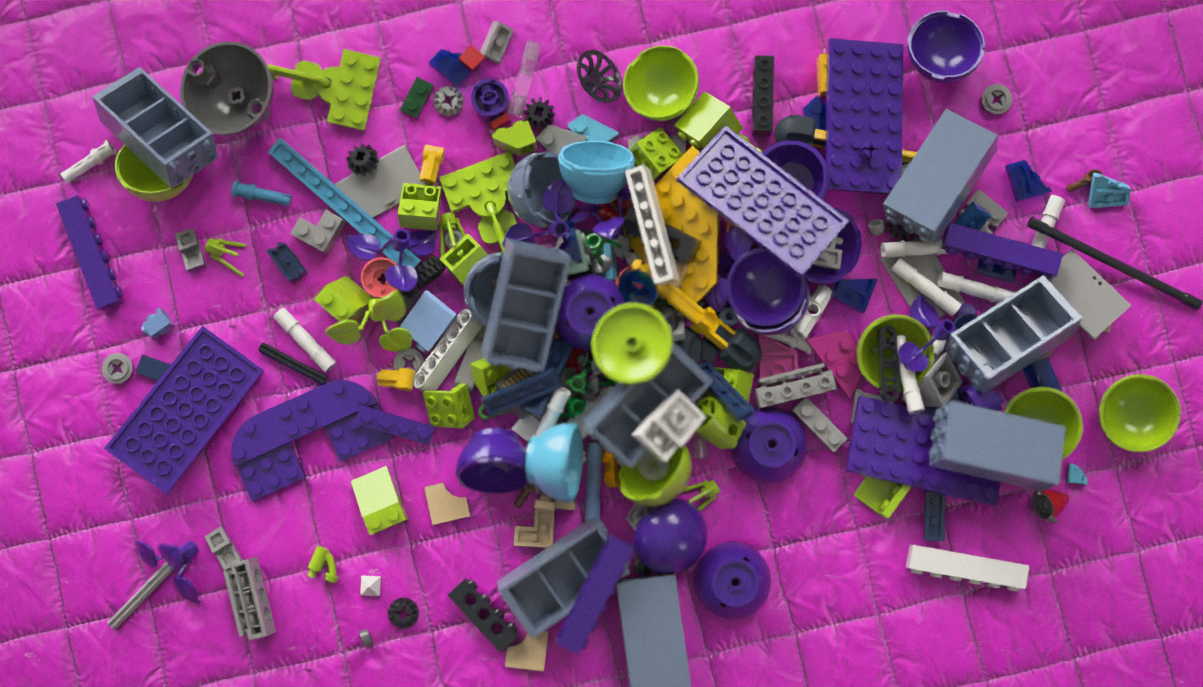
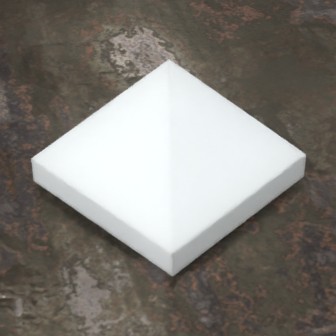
[360,576,381,596]

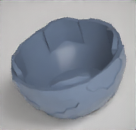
[507,151,576,228]
[464,252,504,325]

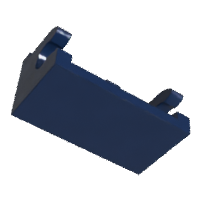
[266,242,308,284]

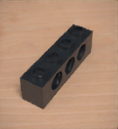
[752,55,774,136]
[621,207,702,264]
[448,578,519,653]

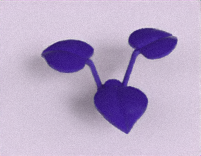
[502,179,591,261]
[567,185,632,240]
[704,228,754,312]
[346,229,437,292]
[899,294,960,373]
[134,540,201,603]

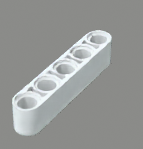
[413,309,483,391]

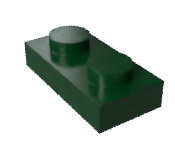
[400,77,434,119]

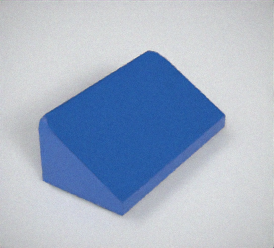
[954,201,992,230]

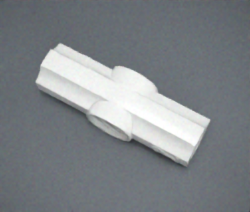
[791,285,834,340]

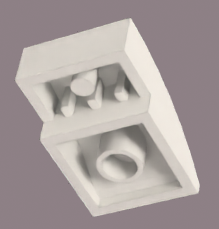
[633,390,706,462]

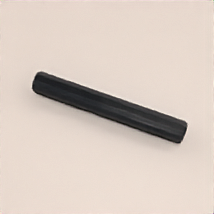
[258,343,328,385]

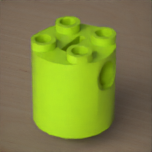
[694,397,746,449]

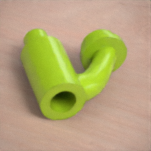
[308,545,340,583]

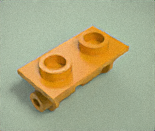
[602,449,622,488]

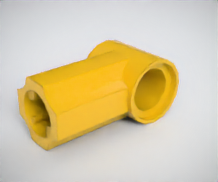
[419,145,445,184]
[376,368,415,391]

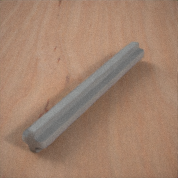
[108,562,173,629]

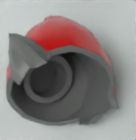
[1032,489,1069,523]

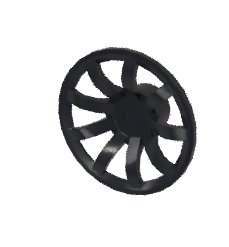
[576,50,622,103]

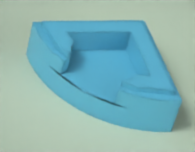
[1066,463,1088,485]

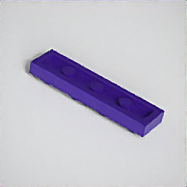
[354,405,435,445]

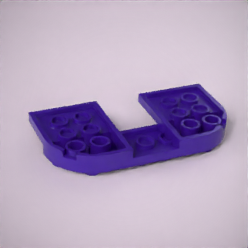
[232,380,394,502]

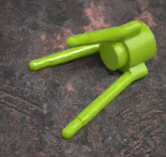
[438,212,466,257]
[205,238,247,277]
[681,480,720,511]

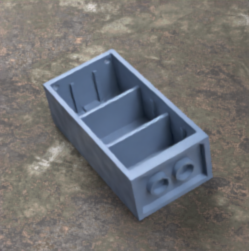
[92,67,218,189]
[883,109,998,245]
[481,238,571,373]
[945,275,1082,394]
[583,342,713,468]
[929,401,1065,491]
[497,517,630,639]
[616,574,691,687]

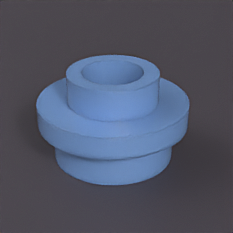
[719,307,738,326]

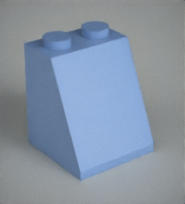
[399,290,458,353]

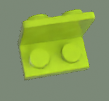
[630,128,683,182]
[423,383,475,428]
[854,476,911,519]

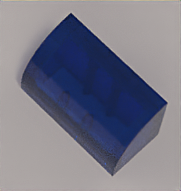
[1022,357,1062,392]

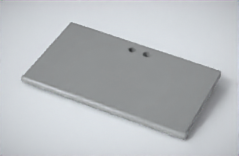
[335,145,427,218]
[880,236,965,327]
[1049,249,1131,340]

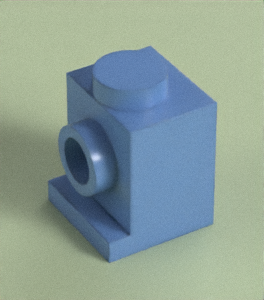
[141,308,175,338]

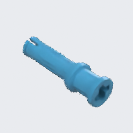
[232,180,292,207]

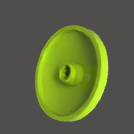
[592,303,673,384]

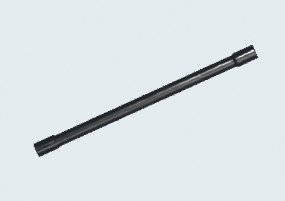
[1027,216,1203,310]

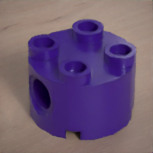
[471,78,510,121]
[960,383,1003,412]

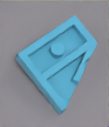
[601,243,619,284]

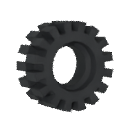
[415,255,446,289]

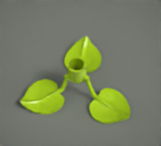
[325,290,412,352]

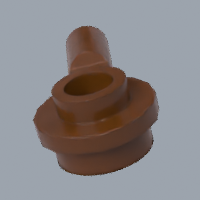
[1066,169,1105,192]
[513,483,537,508]

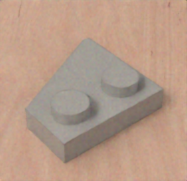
[536,124,589,156]

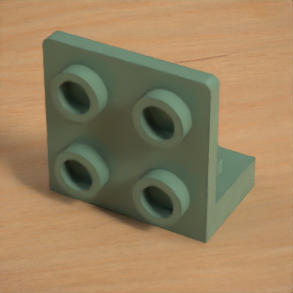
[567,229,591,275]

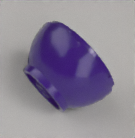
[762,140,829,200]
[554,274,628,351]
[731,407,807,483]
[455,428,529,494]
[694,541,771,619]

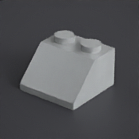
[919,352,963,407]

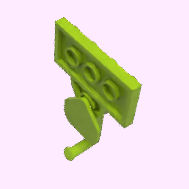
[268,49,381,132]
[439,151,517,252]

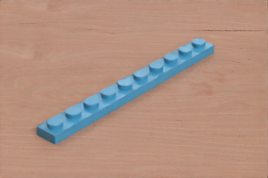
[268,138,422,269]

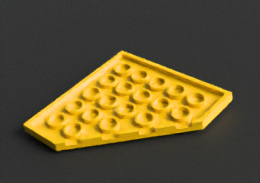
[623,146,720,304]

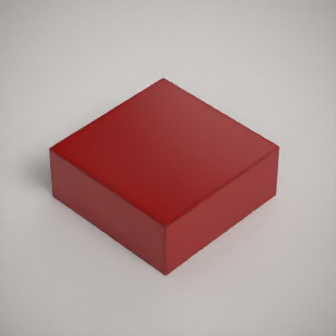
[458,45,485,73]
[490,113,511,132]

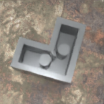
[290,210,346,255]

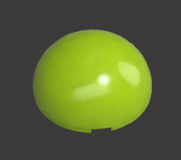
[623,46,699,121]
[115,145,193,202]
[856,314,934,392]
[1099,374,1181,452]
[1004,387,1083,459]
[619,444,691,506]

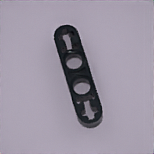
[876,325,900,402]

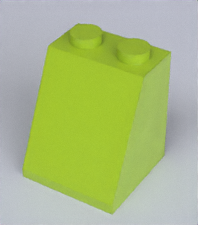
[674,91,743,149]
[314,276,373,322]

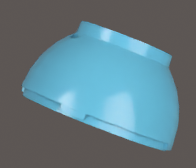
[558,141,635,204]
[526,423,583,502]

